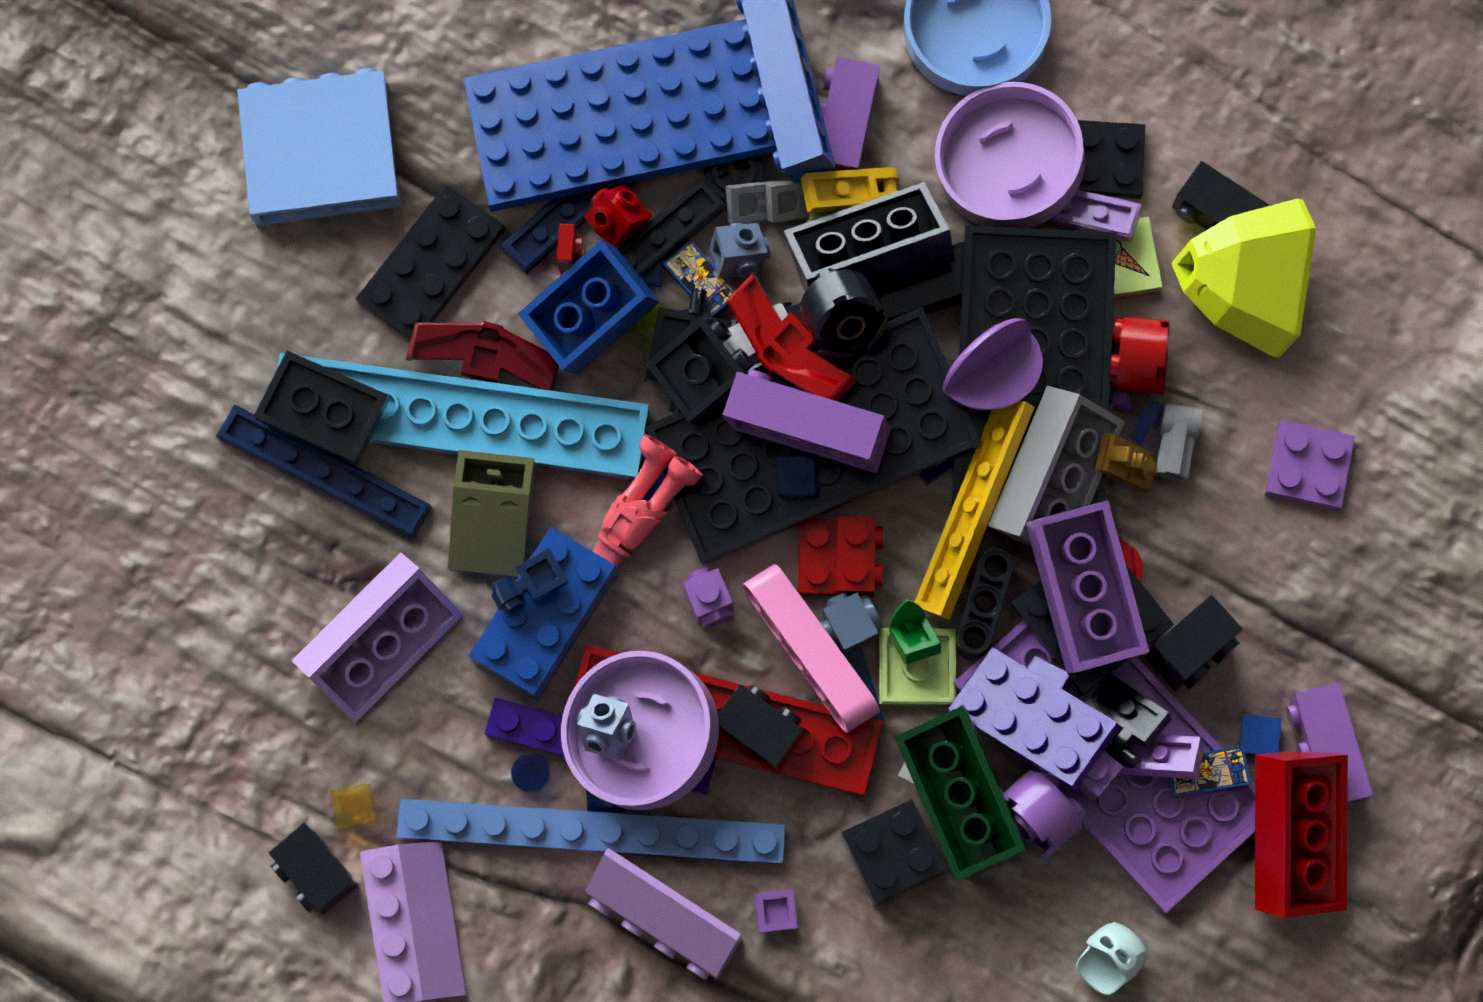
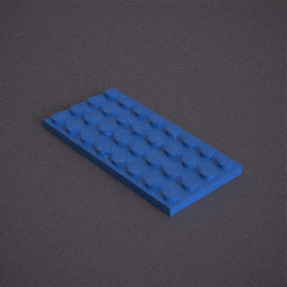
[463,19,777,212]

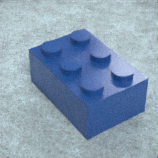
[518,239,660,375]

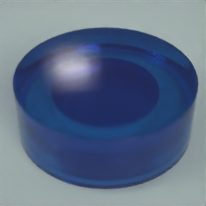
[511,753,550,793]

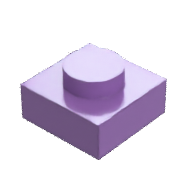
[755,889,798,934]

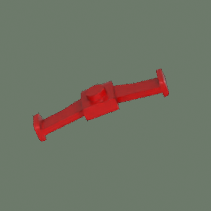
[727,274,857,401]

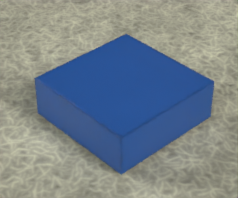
[1239,714,1282,756]

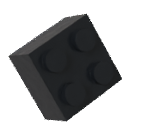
[1145,594,1243,692]
[841,799,946,907]

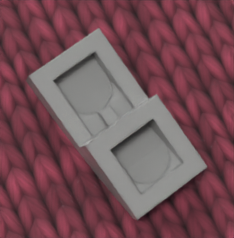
[725,181,807,224]

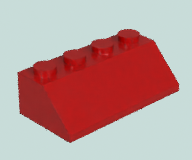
[1255,752,1348,918]

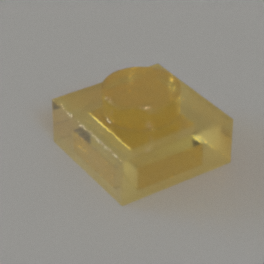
[330,782,378,830]

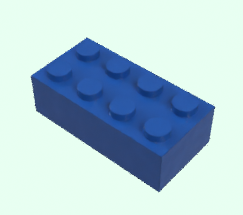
[469,526,618,702]

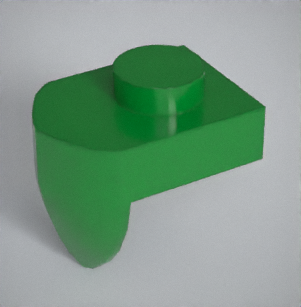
[889,599,941,665]

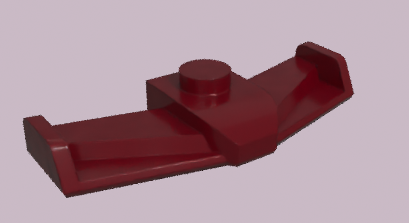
[406,321,559,391]

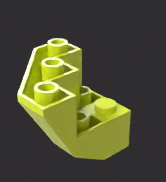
[1171,199,1316,358]

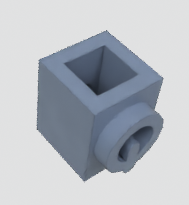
[820,592,882,656]

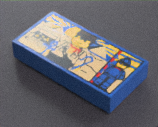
[663,241,736,318]
[1168,746,1251,798]

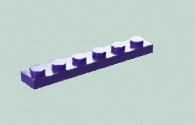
[484,697,717,795]

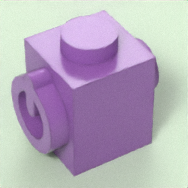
[683,567,734,629]

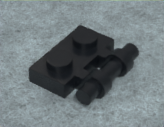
[1086,673,1172,768]

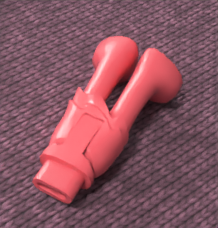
[593,434,703,568]

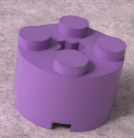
[1003,770,1085,860]

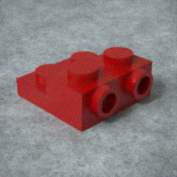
[798,516,883,597]

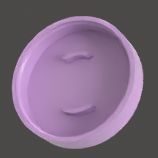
[935,82,1085,228]
[561,651,719,810]

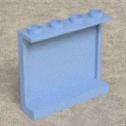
[237,68,402,226]

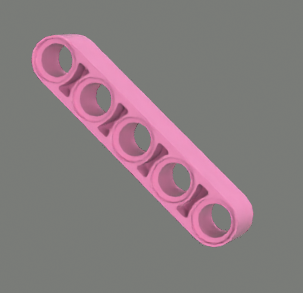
[742,564,880,733]

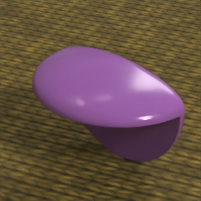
[943,318,1043,411]

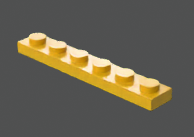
[915,401,1035,620]

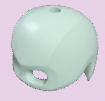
[1077,922,1147,995]

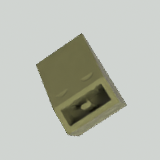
[448,450,538,578]

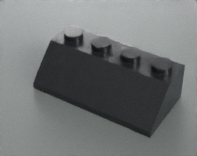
[784,182,955,291]

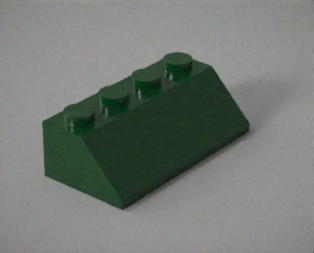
[894,705,1028,881]

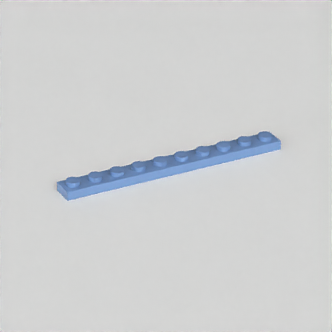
[397,799,785,865]

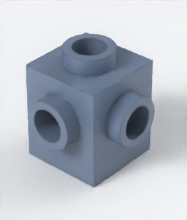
[709,223,770,279]
[576,694,636,761]

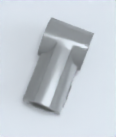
[1155,403,1203,481]

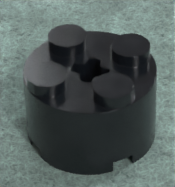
[799,268,887,358]

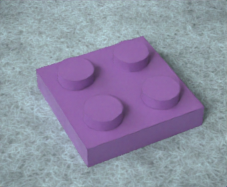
[1264,420,1355,511]

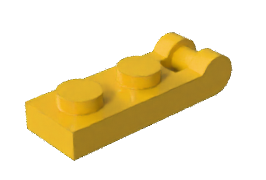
[800,167,899,213]

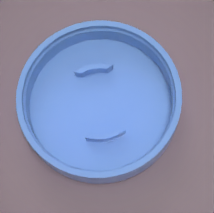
[903,0,1051,96]

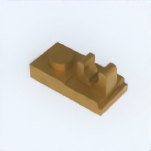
[1094,433,1157,492]

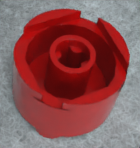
[1110,317,1170,395]

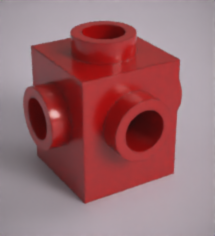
[584,184,652,247]

